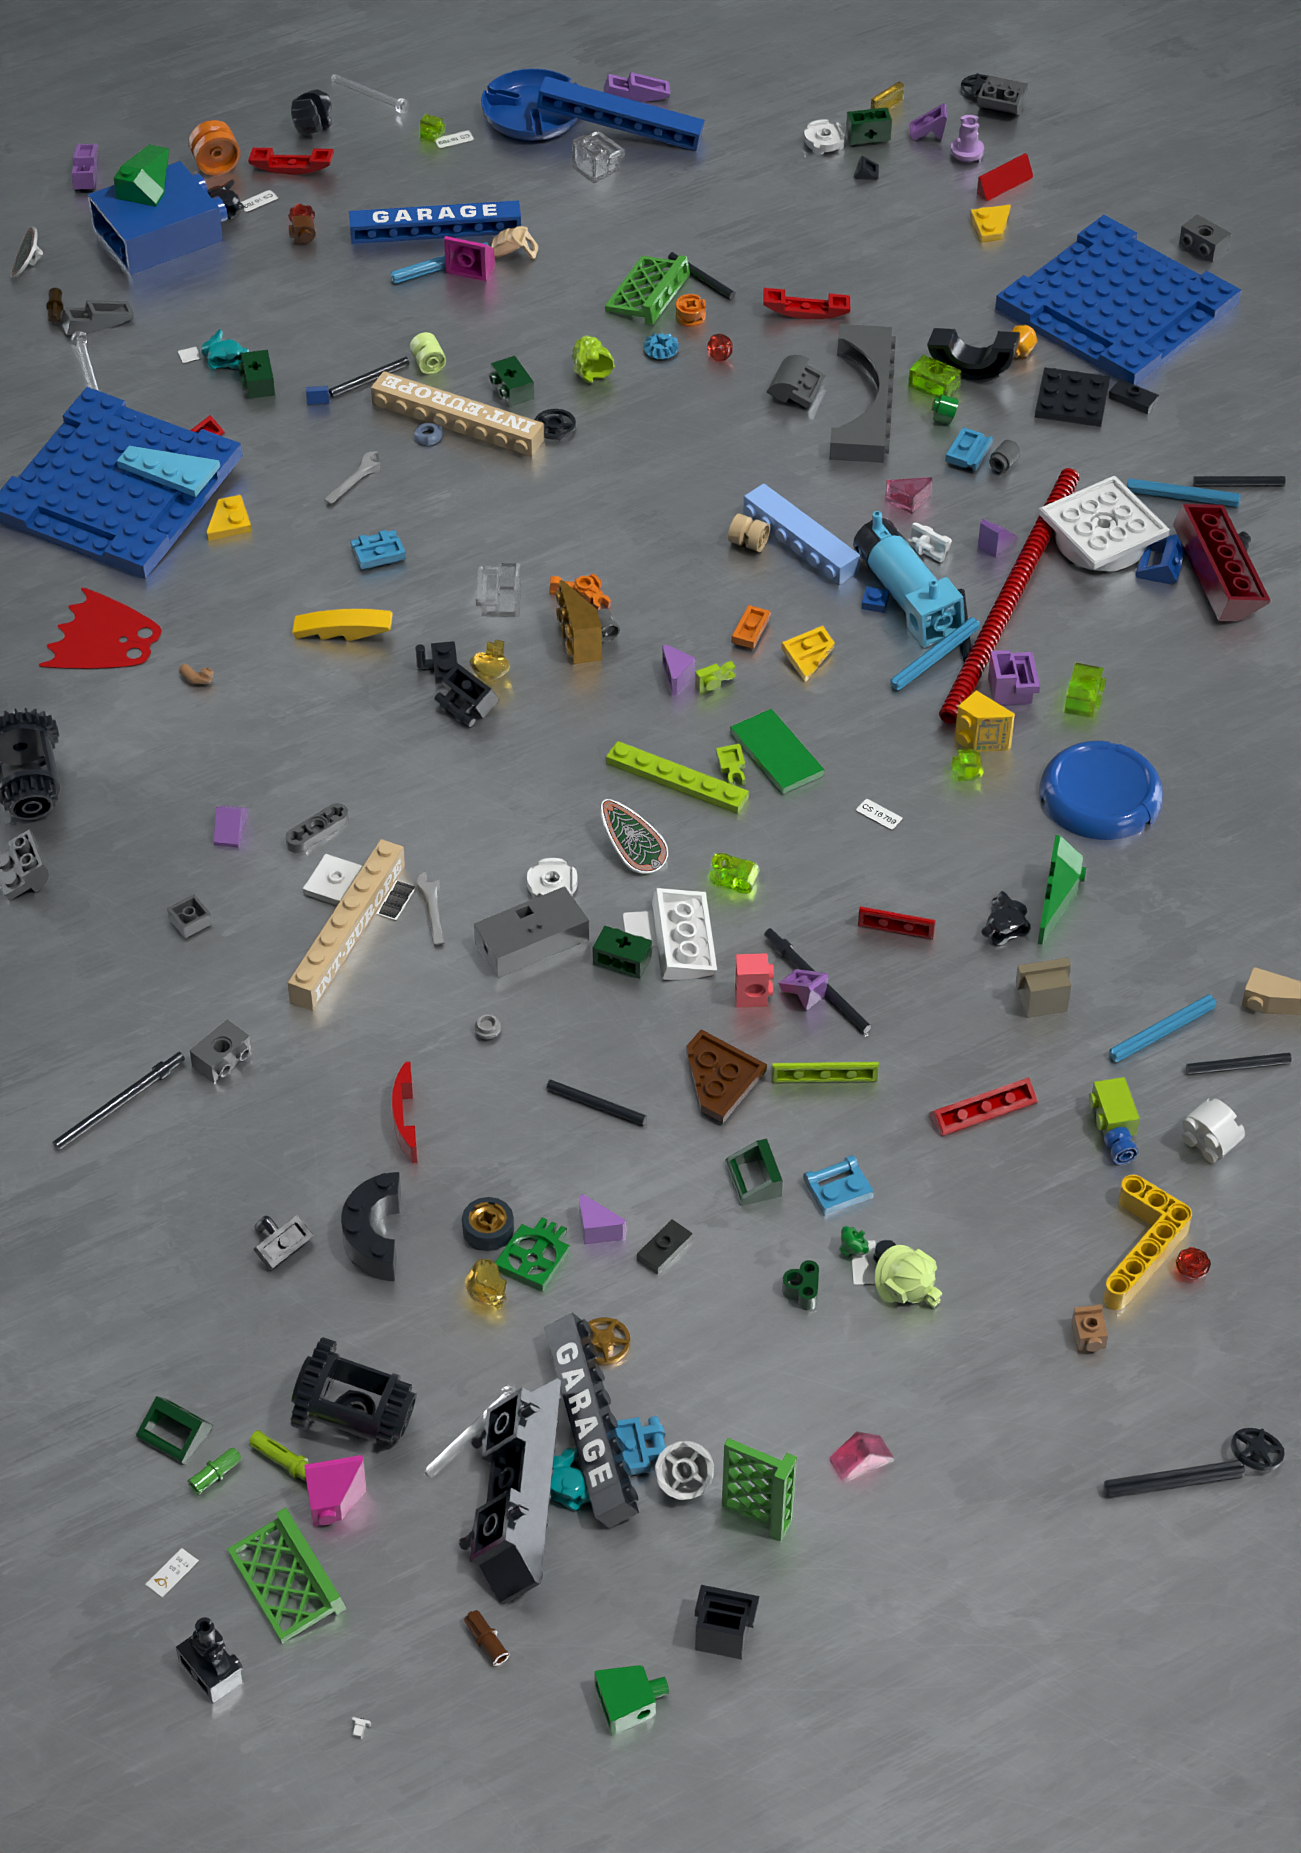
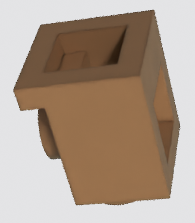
[1071,1305,1108,1351]

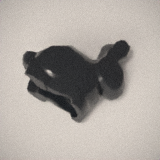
[208,179,244,219]
[981,891,1031,945]

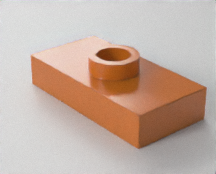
[731,605,771,649]

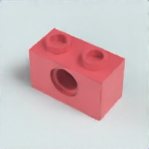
[735,953,774,1008]

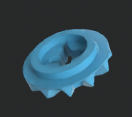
[644,332,679,359]

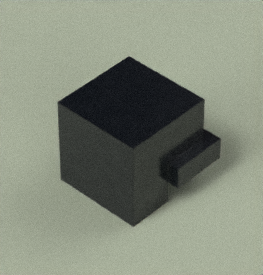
[695,1585,759,1660]

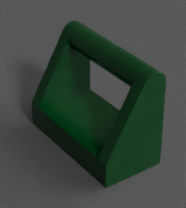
[725,1138,783,1205]
[136,1396,213,1464]

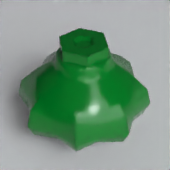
[839,1226,869,1257]

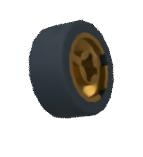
[462,1197,514,1251]

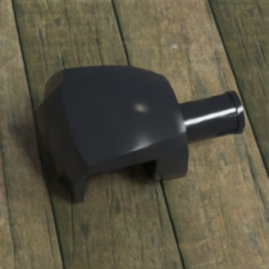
[291,89,332,135]

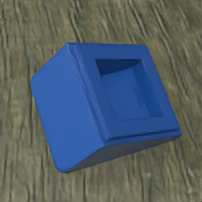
[306,386,329,404]

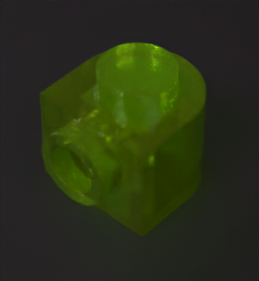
[420,114,446,142]
[951,749,984,781]

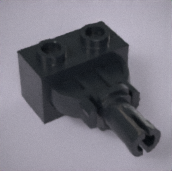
[176,1617,243,1703]

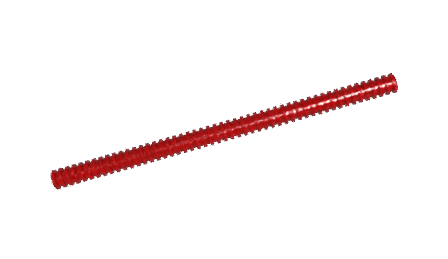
[939,468,1080,725]

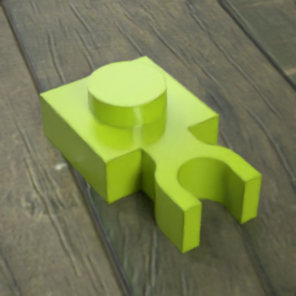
[695,661,736,694]
[716,743,746,785]

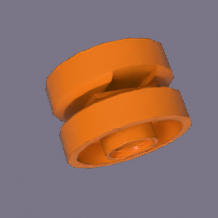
[188,120,241,176]

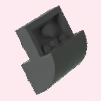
[977,75,1028,115]
[766,355,826,409]
[0,830,49,901]

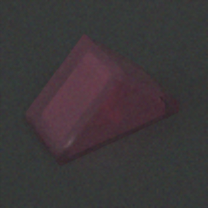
[885,477,933,514]
[829,1431,894,1483]

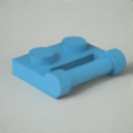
[803,1155,874,1216]

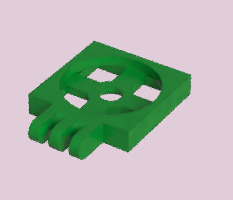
[494,1217,570,1292]

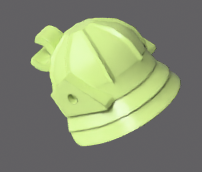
[875,1245,942,1309]

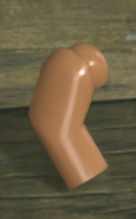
[179,663,214,684]

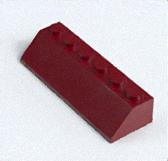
[1173,504,1271,621]

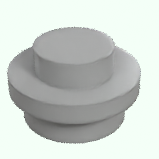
[475,1014,501,1039]

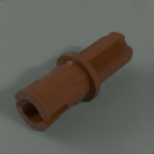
[464,1610,510,1666]

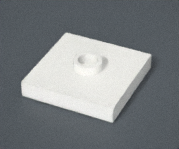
[303,854,363,906]

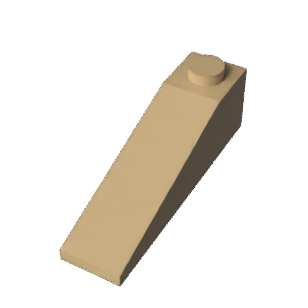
[1242,967,1301,1015]

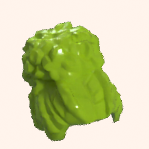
[572,335,615,383]

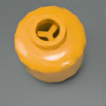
[1011,325,1037,358]

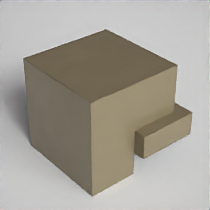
[1016,957,1071,1018]

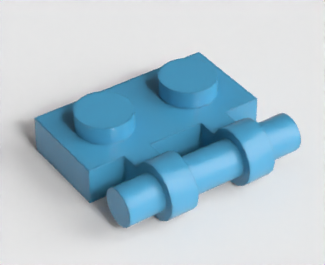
[350,530,406,570]
[616,1416,666,1475]

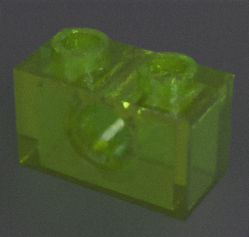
[908,355,962,398]
[1064,662,1107,718]

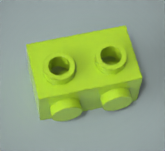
[1089,1077,1140,1136]

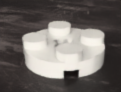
[804,119,846,154]
[527,858,578,899]

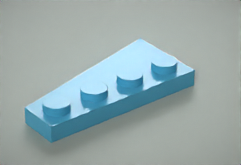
[117,446,220,497]

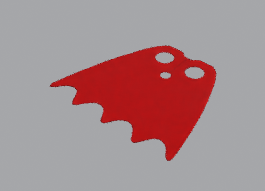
[38,587,162,668]

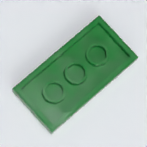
[730,709,825,794]

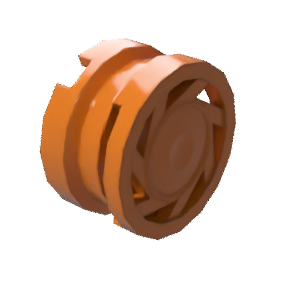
[675,294,706,327]

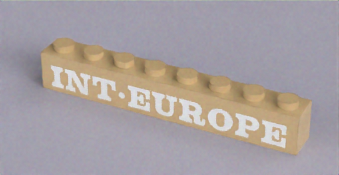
[371,371,544,457]
[288,839,405,1010]

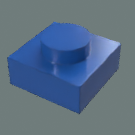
[861,586,889,613]

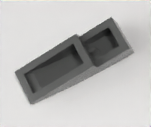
[61,300,134,335]

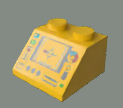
[955,690,1015,752]

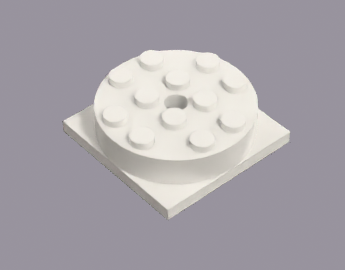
[1039,475,1170,572]

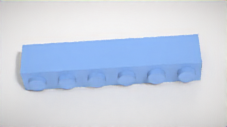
[743,484,861,585]

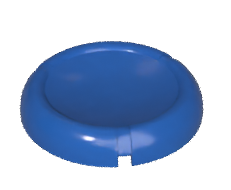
[481,68,579,141]
[1039,741,1163,840]

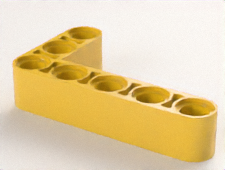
[1103,1175,1192,1310]

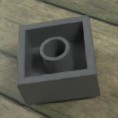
[167,894,212,938]

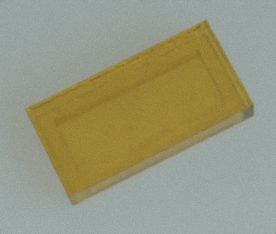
[870,81,904,110]

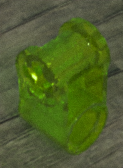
[709,853,760,894]

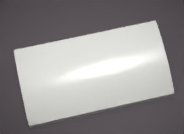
[652,888,717,980]

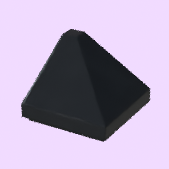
[854,155,879,180]

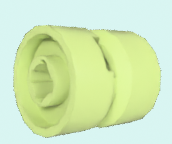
[409,332,446,374]

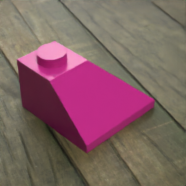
[444,236,495,281]
[304,1455,367,1525]

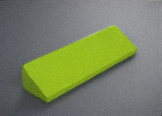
[771,1062,879,1083]

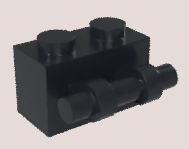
[434,663,499,727]

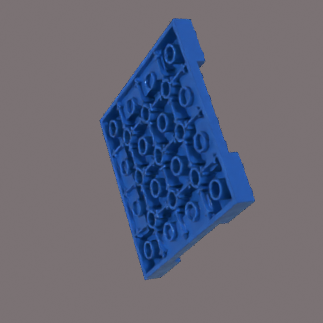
[995,215,1241,385]
[0,387,243,579]

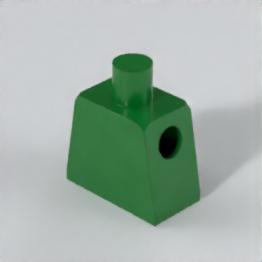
[594,1665,669,1736]

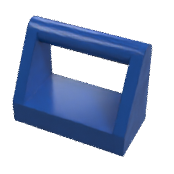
[1135,534,1185,584]

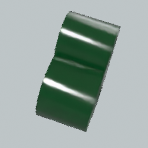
[782,1260,819,1310]

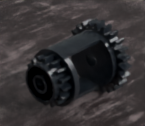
[0,708,60,820]
[290,1337,417,1444]

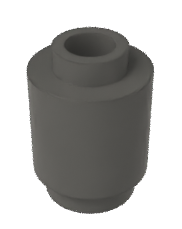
[989,440,1021,472]

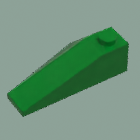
[114,144,169,207]
[1038,835,1087,945]

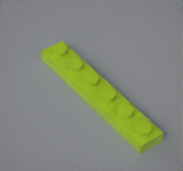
[606,741,749,814]

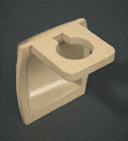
[491,226,538,260]

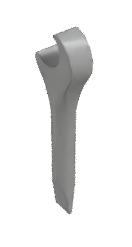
[324,451,380,504]
[417,871,444,945]

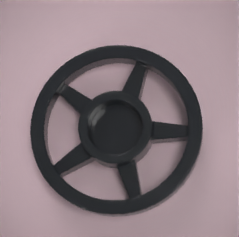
[960,73,988,101]
[534,409,576,441]
[1231,1428,1285,1471]

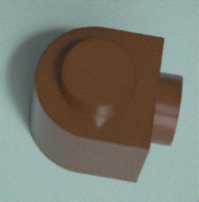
[289,215,316,244]

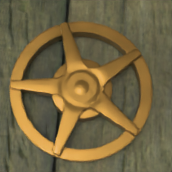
[588,1317,630,1365]

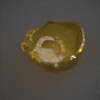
[464,1259,507,1310]

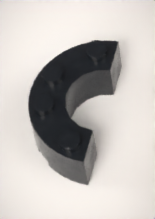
[927,328,1020,382]
[341,1172,401,1281]

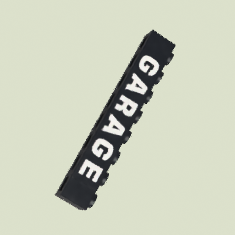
[544,1312,639,1528]

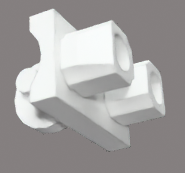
[907,522,952,562]

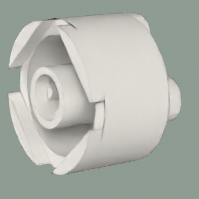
[1182,1098,1245,1163]

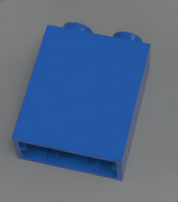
[88,161,228,275]

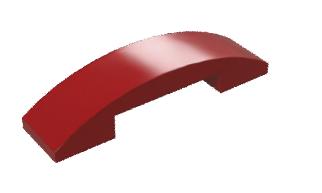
[248,147,334,175]
[763,288,851,319]
[392,1061,418,1163]

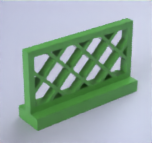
[605,255,690,325]
[722,1438,797,1541]
[227,1507,347,1643]

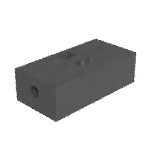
[474,886,589,978]

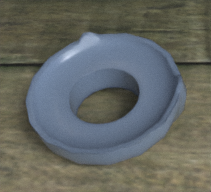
[414,423,443,447]

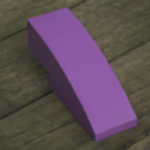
[603,72,670,102]
[72,144,98,189]

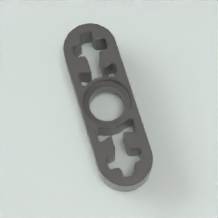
[286,803,349,853]

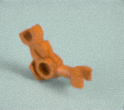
[550,574,611,610]

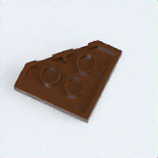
[686,1029,767,1123]

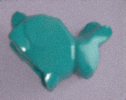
[201,329,250,370]
[550,1446,591,1511]

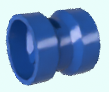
[1104,1127,1139,1165]

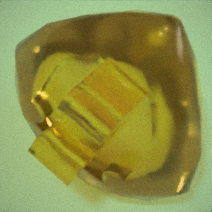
[469,639,510,682]

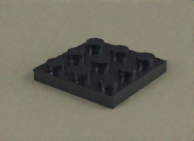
[1034,367,1110,427]

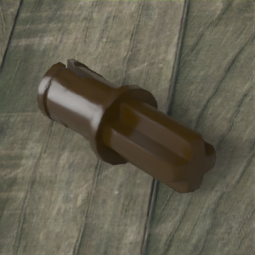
[46,288,64,325]

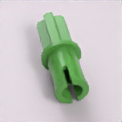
[187,1448,242,1495]

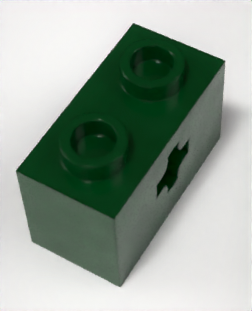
[846,107,892,145]
[238,350,275,399]
[489,355,534,407]
[592,925,652,979]

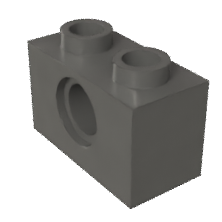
[1179,214,1231,262]
[189,1019,252,1083]

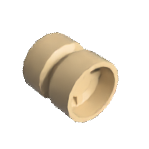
[728,513,770,552]

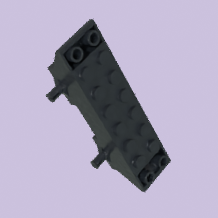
[459,1378,561,1605]

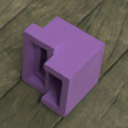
[988,650,1040,705]

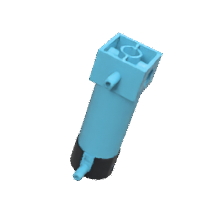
[853,511,965,648]

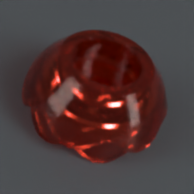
[288,204,315,223]
[707,333,733,361]
[1176,1247,1211,1280]

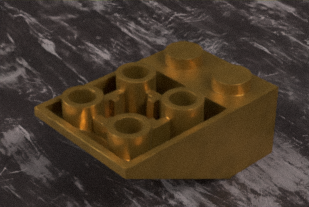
[556,580,602,664]

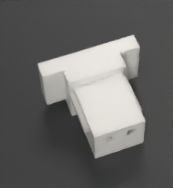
[352,1717,371,1739]

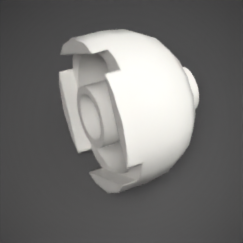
[655,1441,714,1500]

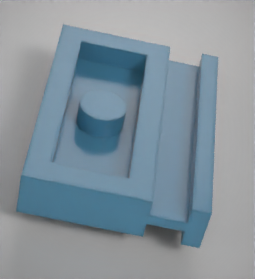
[945,427,993,471]

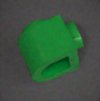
[931,394,958,425]

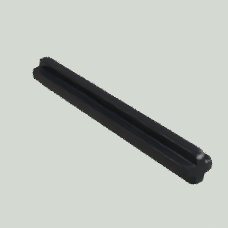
[1103,1460,1245,1497]

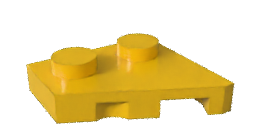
[970,204,1011,243]
[207,495,252,541]
[781,626,835,682]

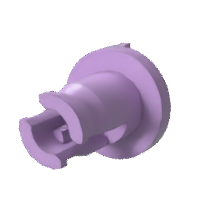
[951,115,984,162]

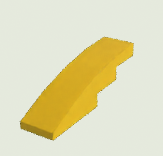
[292,609,393,641]

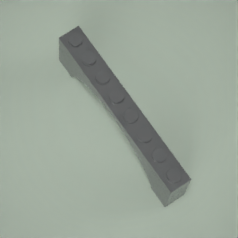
[829,324,896,463]

